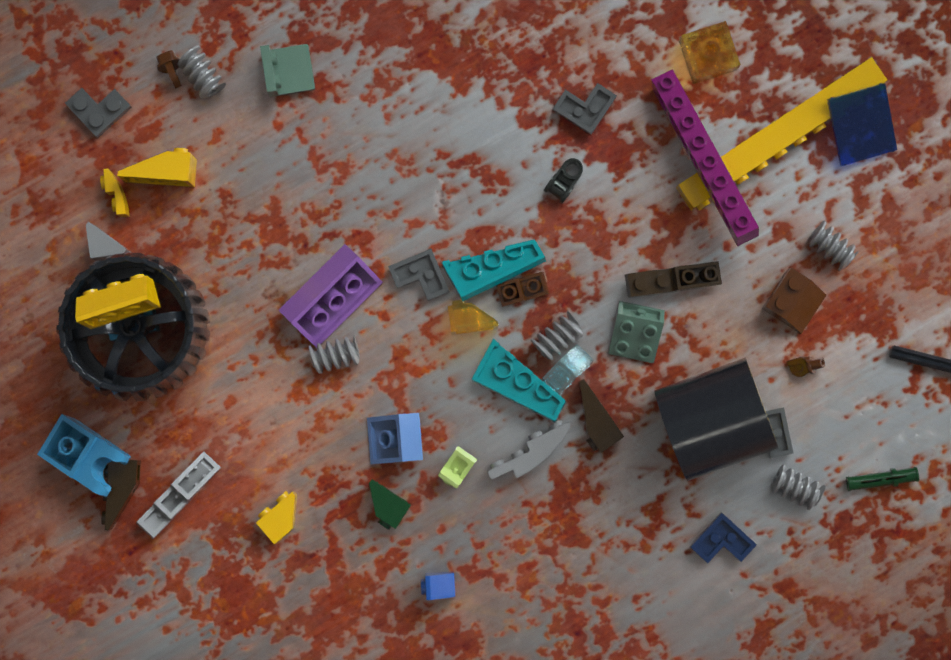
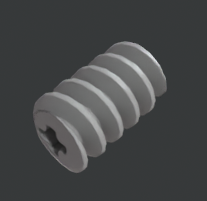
[177,45,226,99]
[808,220,859,271]
[531,311,583,360]
[308,335,360,374]
[773,464,826,510]

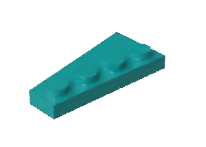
[441,239,546,302]
[472,338,566,423]

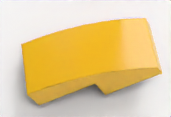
[100,169,130,217]

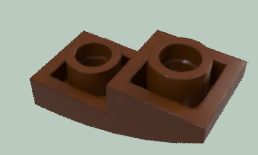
[496,272,550,307]

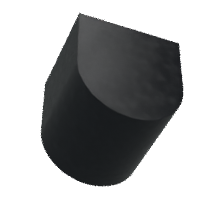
[654,357,779,481]

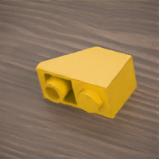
[256,491,297,544]

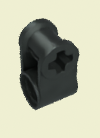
[543,158,583,204]

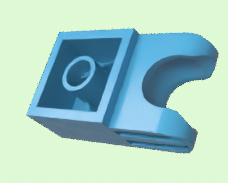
[37,414,131,497]

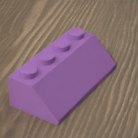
[279,244,383,348]

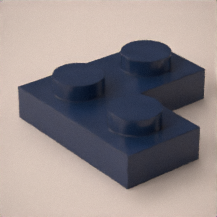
[690,512,757,563]

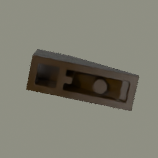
[579,379,624,453]

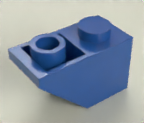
[421,572,455,600]

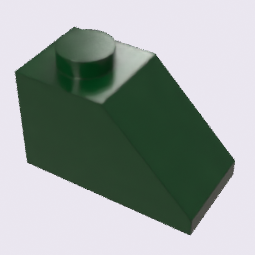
[369,479,411,530]

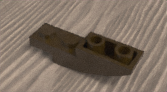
[625,261,722,298]

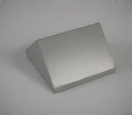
[86,221,132,261]

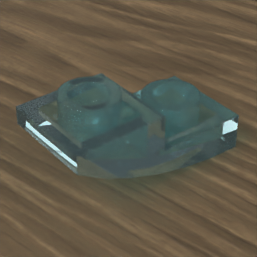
[542,344,594,395]

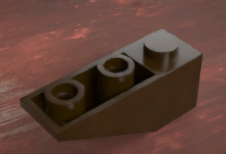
[101,460,141,531]

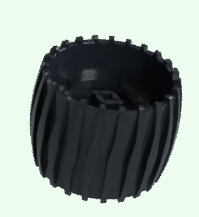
[56,253,210,401]

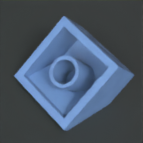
[367,413,423,464]

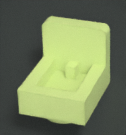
[438,446,477,488]

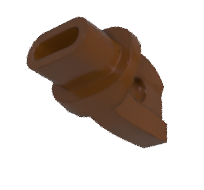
[156,50,182,89]
[787,356,825,377]

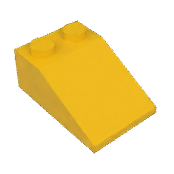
[117,148,197,187]

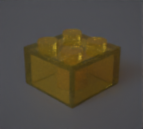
[679,21,741,84]

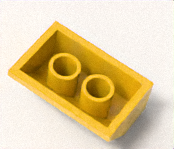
[75,274,161,329]

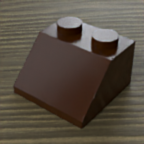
[762,267,826,334]

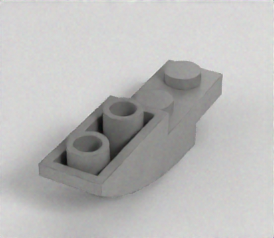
[487,420,570,480]

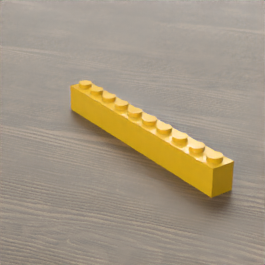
[676,57,887,211]

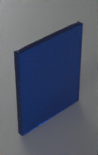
[827,83,898,166]

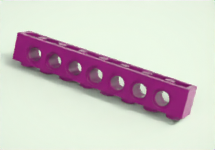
[651,69,759,247]

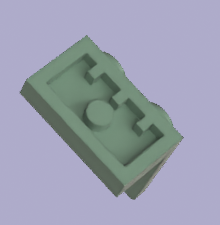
[260,44,315,97]
[608,301,665,363]

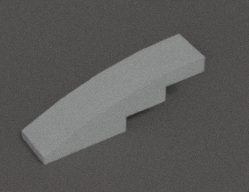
[136,452,221,539]

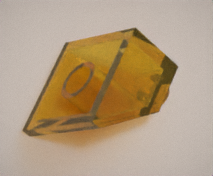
[448,300,498,335]

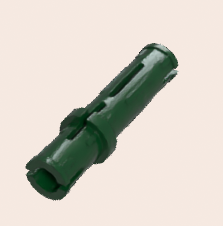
[846,467,919,491]

